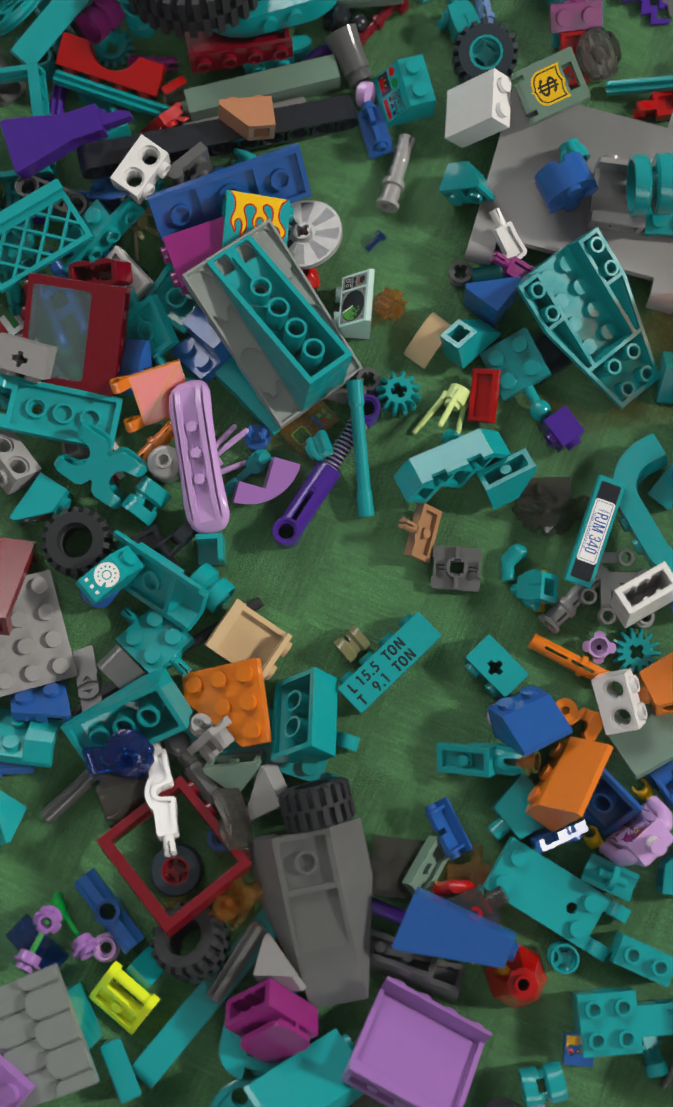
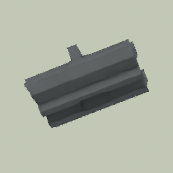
[430,545,482,592]

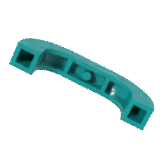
[212,0,338,38]
[613,433,673,573]

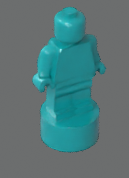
[641,1036,670,1079]

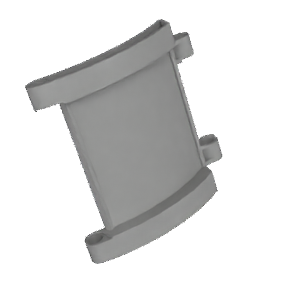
[464,72,673,315]

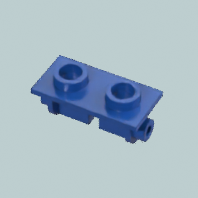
[356,101,394,159]
[424,797,473,861]

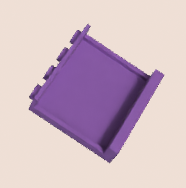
[341,976,492,1107]

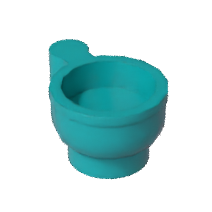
[558,138,590,162]

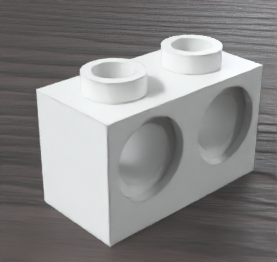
[110,134,171,205]
[591,668,647,735]

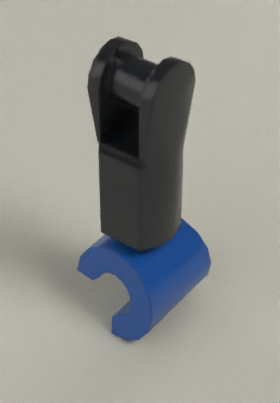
[153,520,199,560]

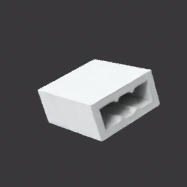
[445,68,512,148]
[610,561,673,628]

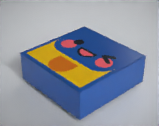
[562,1032,593,1067]

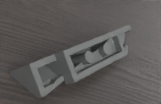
[369,929,467,1004]

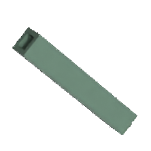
[181,54,340,121]

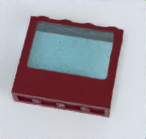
[16,273,132,396]

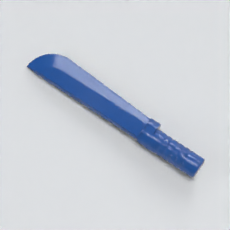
[75,190,131,202]

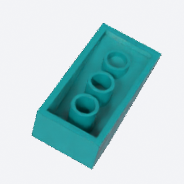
[60,667,193,771]

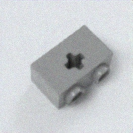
[0,333,58,383]

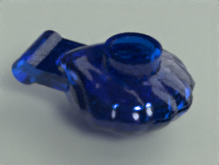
[81,728,155,778]

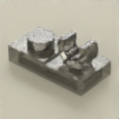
[515,477,571,506]

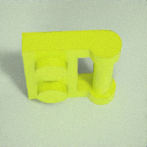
[88,961,160,1035]

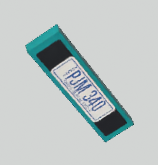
[563,474,626,589]

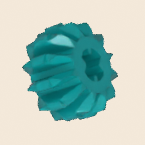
[376,371,421,417]

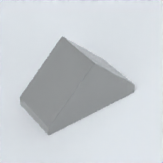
[244,763,288,822]
[253,932,307,991]

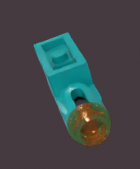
[437,742,541,777]

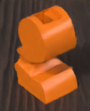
[555,698,603,741]

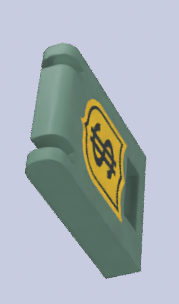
[511,46,591,126]

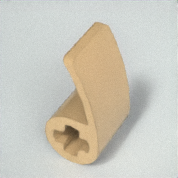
[404,312,451,369]

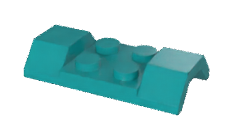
[113,530,210,632]
[0,708,64,768]

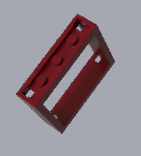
[96,775,253,938]

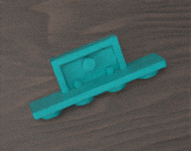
[63,197,145,277]

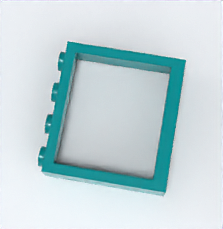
[0,63,57,184]

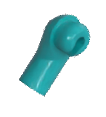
[500,544,528,582]

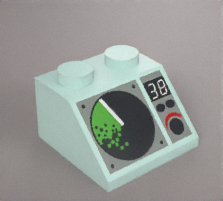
[334,269,375,339]

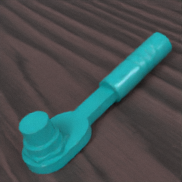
[224,449,271,497]

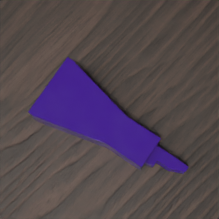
[0,103,134,180]

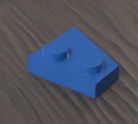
[9,681,72,723]
[526,818,589,853]

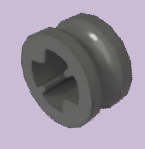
[448,260,473,288]
[357,368,380,394]

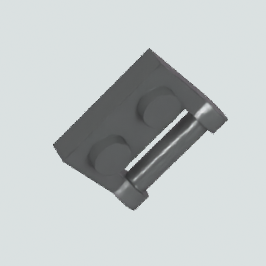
[167,141,212,186]

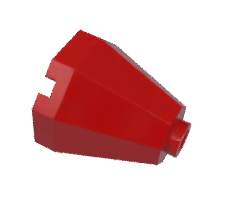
[484,942,548,1009]

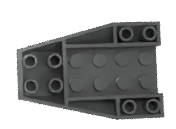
[247,816,373,1008]

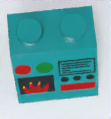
[372,54,436,127]

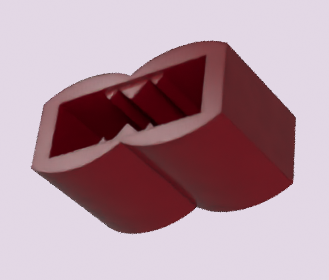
[68,258,133,287]

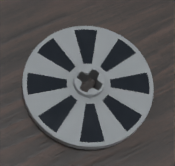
[287,200,343,270]

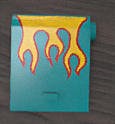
[221,189,294,249]

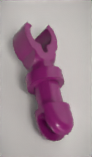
[128,54,179,71]

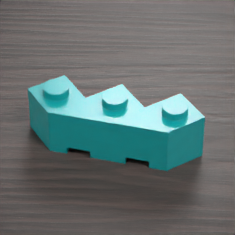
[393,428,511,503]

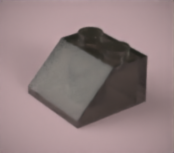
[370,833,426,899]

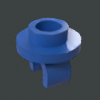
[244,424,271,451]

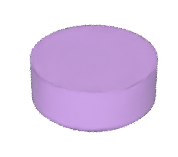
[356,81,376,108]

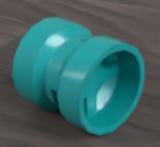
[546,940,580,974]

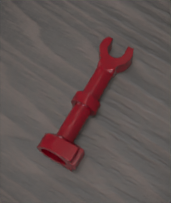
[358,0,409,50]

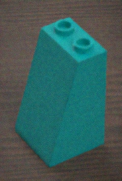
[243,1028,364,1107]

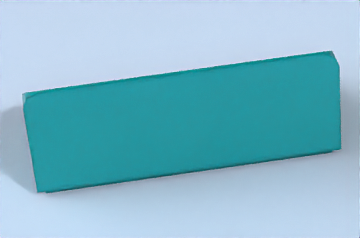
[99,1038,141,1104]

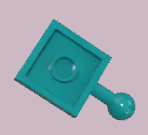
[479,327,552,421]

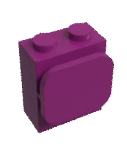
[160,217,224,295]
[225,978,318,1064]

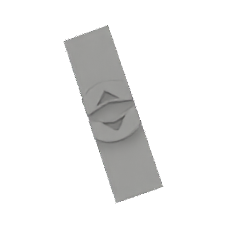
[72,645,102,712]

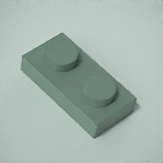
[402,835,449,896]

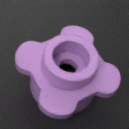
[582,631,616,664]

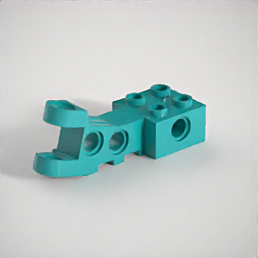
[570,986,673,1058]

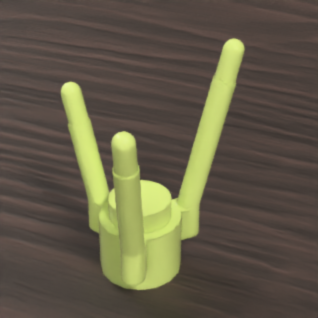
[412,383,470,435]

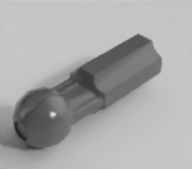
[163,731,229,805]

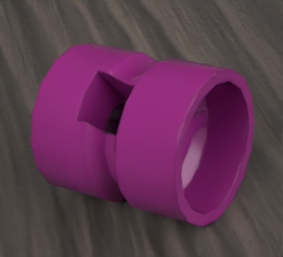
[76,0,124,45]

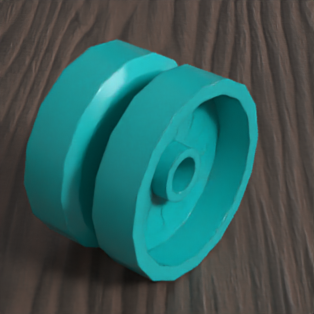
[626,152,673,217]

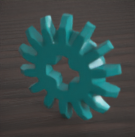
[94,27,135,69]
[612,627,661,677]

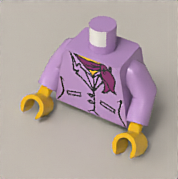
[582,778,673,867]

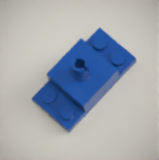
[171,307,232,383]

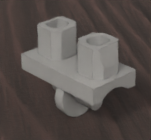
[186,713,235,763]

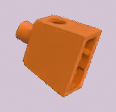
[638,652,673,716]

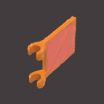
[110,359,186,433]

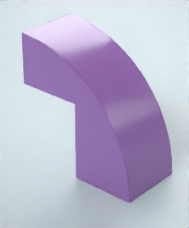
[231,457,301,504]

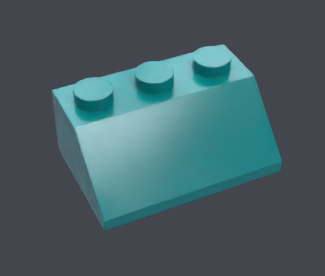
[271,667,338,764]

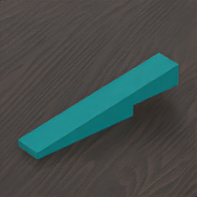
[9,0,90,64]

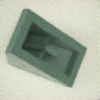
[203,750,265,796]

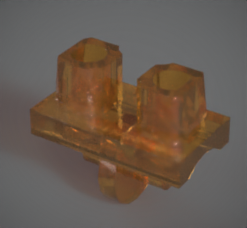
[212,878,263,929]

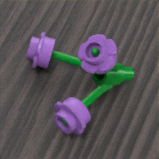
[13,892,98,974]

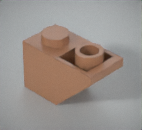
[218,95,276,141]

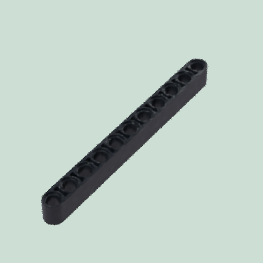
[76,95,359,180]

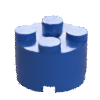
[534,152,599,214]

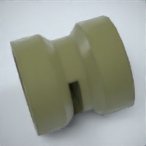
[333,625,371,664]

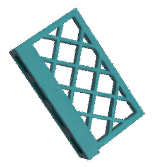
[0,178,94,293]

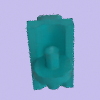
[580,852,640,902]

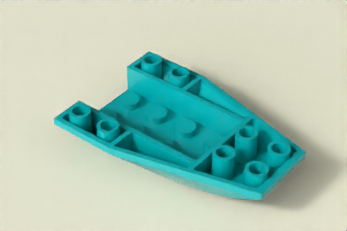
[516,227,660,408]

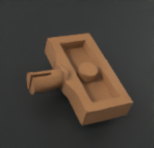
[398,503,442,563]

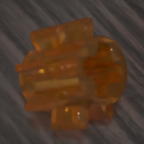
[373,287,407,322]

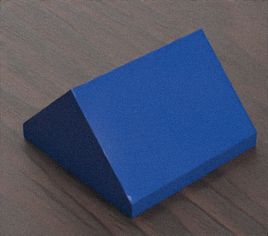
[463,276,521,328]
[583,768,643,838]

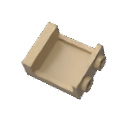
[204,598,292,680]

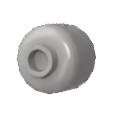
[147,445,180,483]

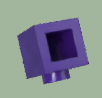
[540,405,585,453]

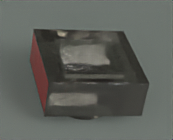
[160,75,189,107]

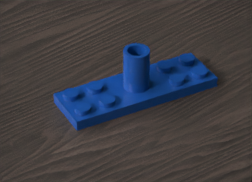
[146,143,312,246]

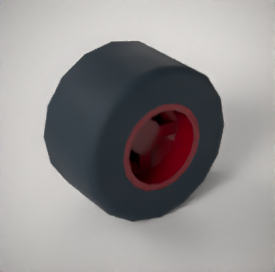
[150,843,204,897]

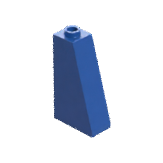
[391,887,519,968]

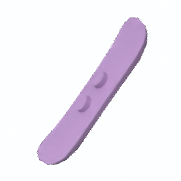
[169,380,230,534]

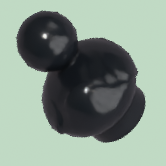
[323,4,367,33]

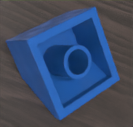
[487,685,573,757]

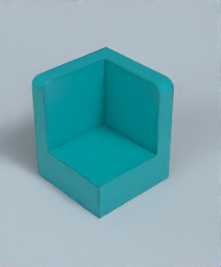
[195,533,227,567]

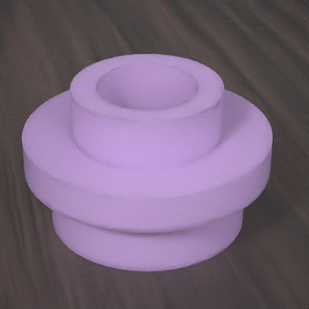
[93,932,121,963]

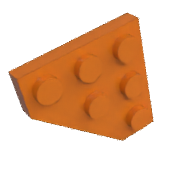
[182,658,272,747]

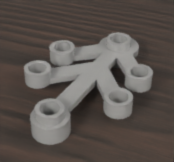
[578,549,655,628]

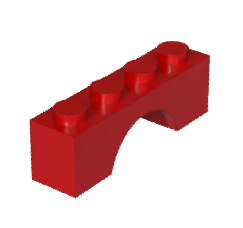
[56,32,167,101]

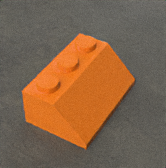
[525,737,613,832]

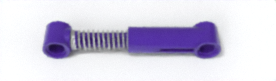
[273,394,380,549]

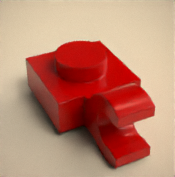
[632,90,673,121]

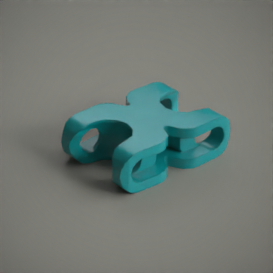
[54,422,148,509]

